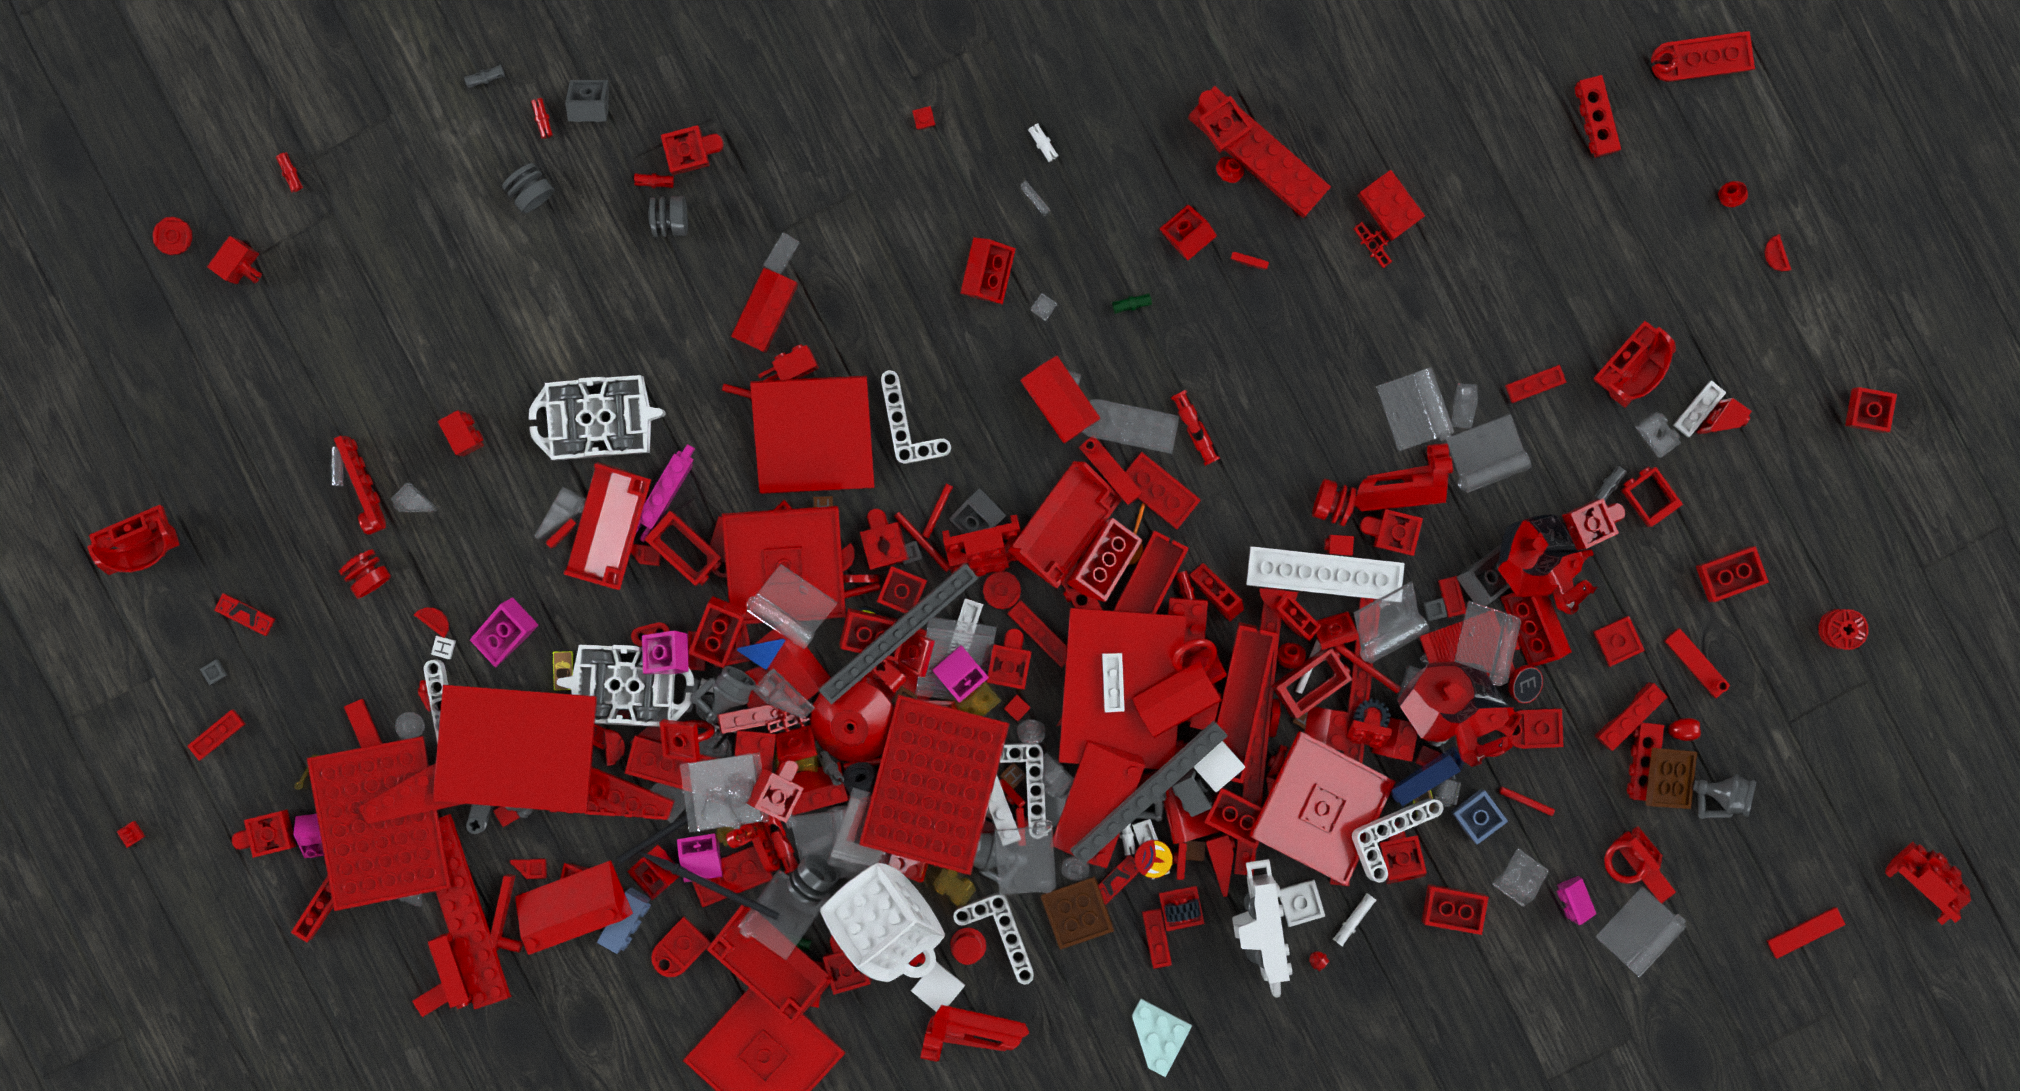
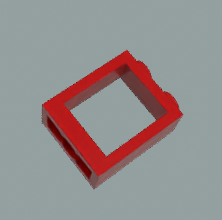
[1621,466,1683,527]

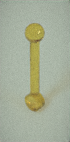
[294,754,318,790]

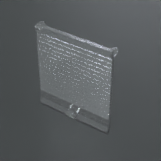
[915,617,997,705]
[680,752,769,832]
[826,787,892,873]

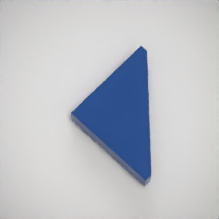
[737,638,786,670]

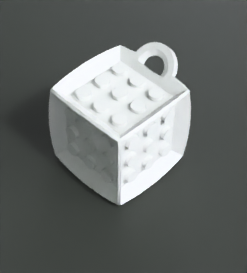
[820,863,945,982]

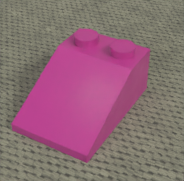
[470,597,538,668]

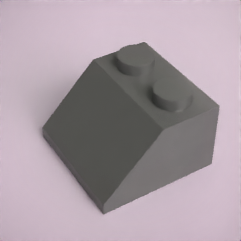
[565,80,609,122]
[949,488,1006,534]
[1172,767,1216,817]

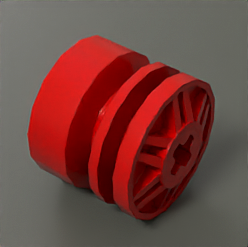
[1312,478,1356,526]
[339,549,391,599]
[1819,609,1868,650]

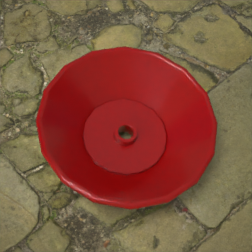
[810,681,894,762]

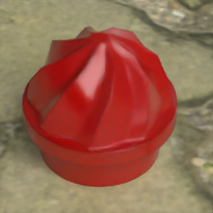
[1309,951,1329,971]

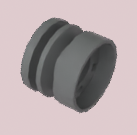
[502,163,554,214]
[648,195,688,238]
[787,853,838,906]

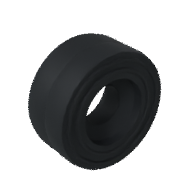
[843,762,877,798]

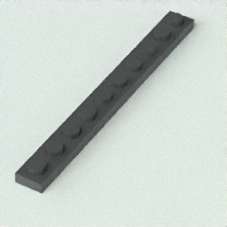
[818,563,978,705]
[1070,721,1228,865]

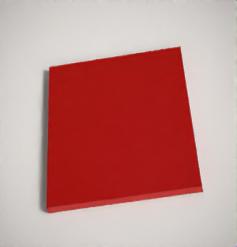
[1058,608,1186,769]
[433,685,597,813]
[859,695,1010,875]
[307,736,451,911]

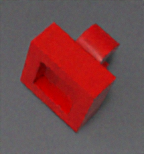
[117,821,146,848]

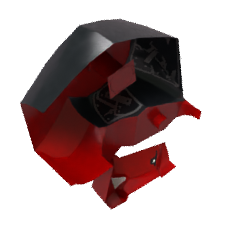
[1498,514,1597,614]
[1398,662,1515,767]

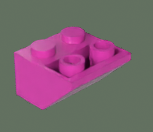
[932,645,989,703]
[293,814,324,858]
[677,834,723,882]
[1556,876,1596,925]

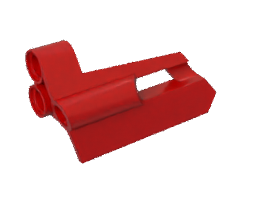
[1355,443,1453,511]
[920,1005,1029,1062]

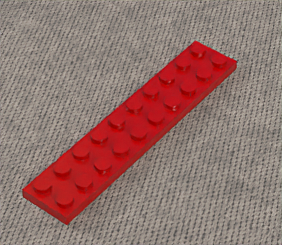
[436,814,511,1009]

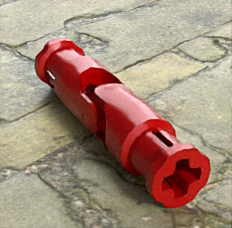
[1170,390,1220,466]
[759,810,799,874]

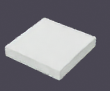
[1194,741,1245,792]
[1279,879,1325,927]
[911,961,965,1012]

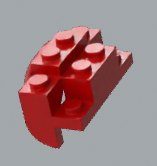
[1594,321,1676,408]
[87,505,180,575]
[942,515,1021,576]
[1885,841,1971,925]

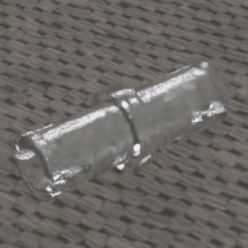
[330,447,345,486]

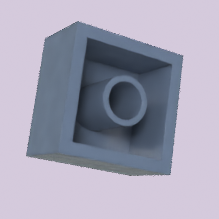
[1450,789,1508,844]

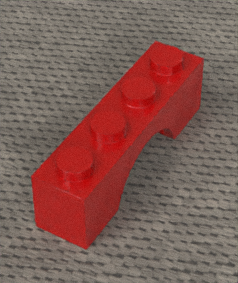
[1594,682,1667,751]

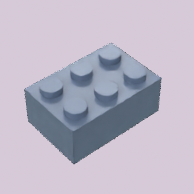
[597,887,651,954]

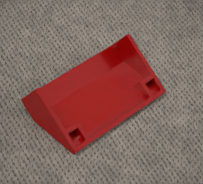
[1008,461,1122,588]
[564,462,651,590]
[1050,741,1145,868]
[515,860,633,955]
[707,904,834,1025]

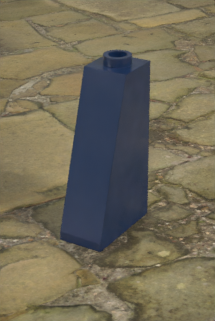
[1392,746,1464,806]

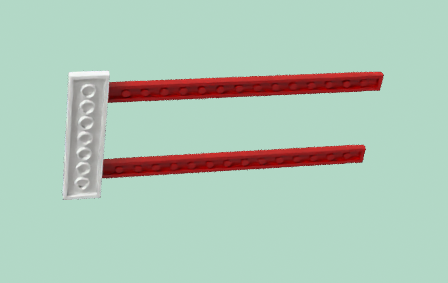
[1234,547,1404,886]

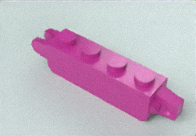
[636,444,695,542]

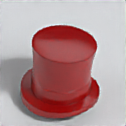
[950,927,986,965]

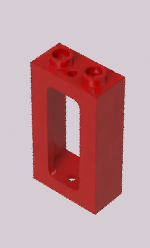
[644,511,723,586]
[1271,647,1352,719]
[428,932,473,1009]

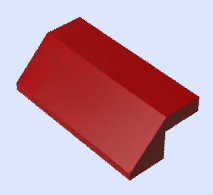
[1020,356,1101,443]
[755,621,831,707]
[1132,661,1222,738]

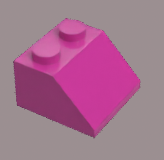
[642,630,689,674]

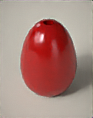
[1668,718,1701,741]

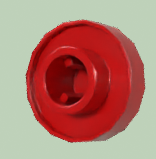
[1216,157,1244,183]
[1718,181,1748,207]
[1277,643,1306,669]

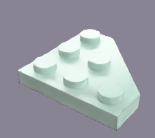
[1132,999,1192,1077]

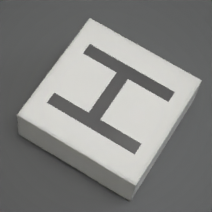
[431,636,456,659]

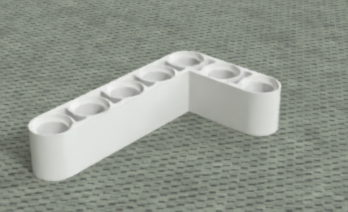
[881,370,951,464]
[424,659,448,744]
[1000,743,1046,838]
[1352,798,1443,882]
[953,892,1034,984]

